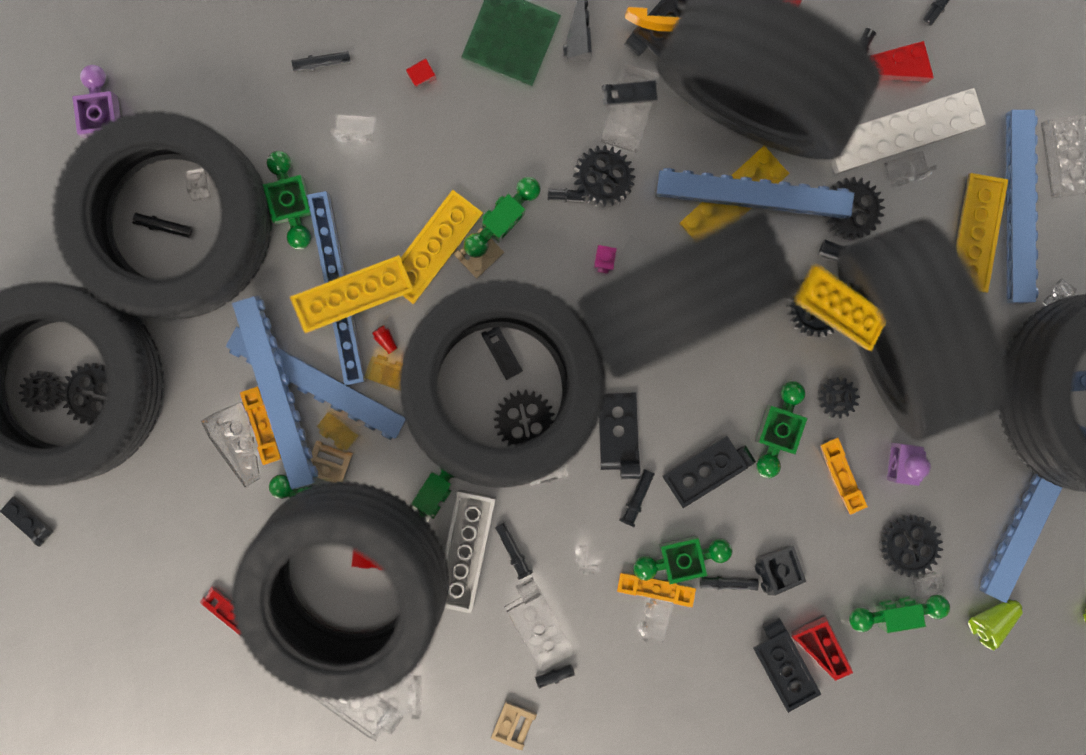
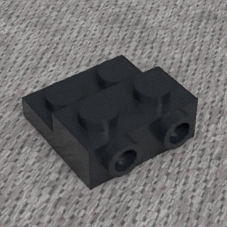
[754,546,806,596]

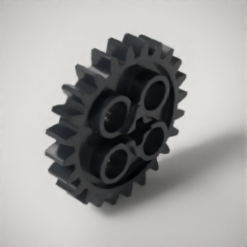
[573,145,636,208]
[822,177,885,240]
[786,279,835,338]
[60,363,107,425]
[493,389,555,447]
[879,515,943,577]

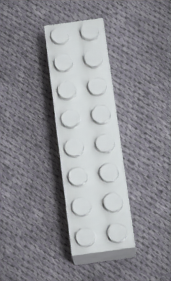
[830,88,986,175]

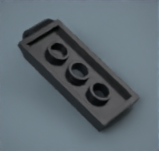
[624,0,688,57]
[599,392,641,480]
[662,436,756,508]
[753,618,822,713]

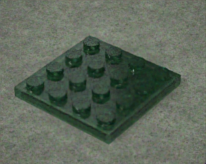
[461,0,561,87]

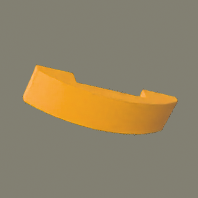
[625,7,679,31]
[240,386,281,465]
[820,437,868,515]
[617,573,696,608]

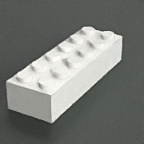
[445,490,496,613]

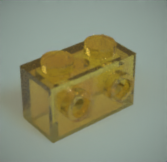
[364,354,402,391]
[316,411,361,451]

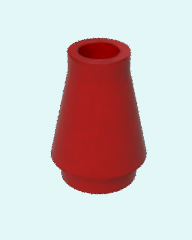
[372,325,398,354]

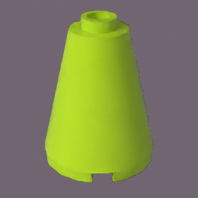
[968,599,1023,650]

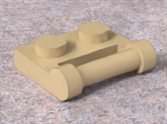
[453,228,504,279]
[311,440,353,483]
[491,701,537,750]

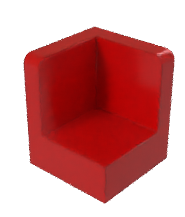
[406,58,436,87]

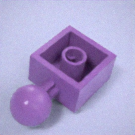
[72,65,120,139]
[887,442,931,486]

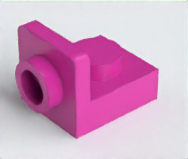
[594,245,617,274]

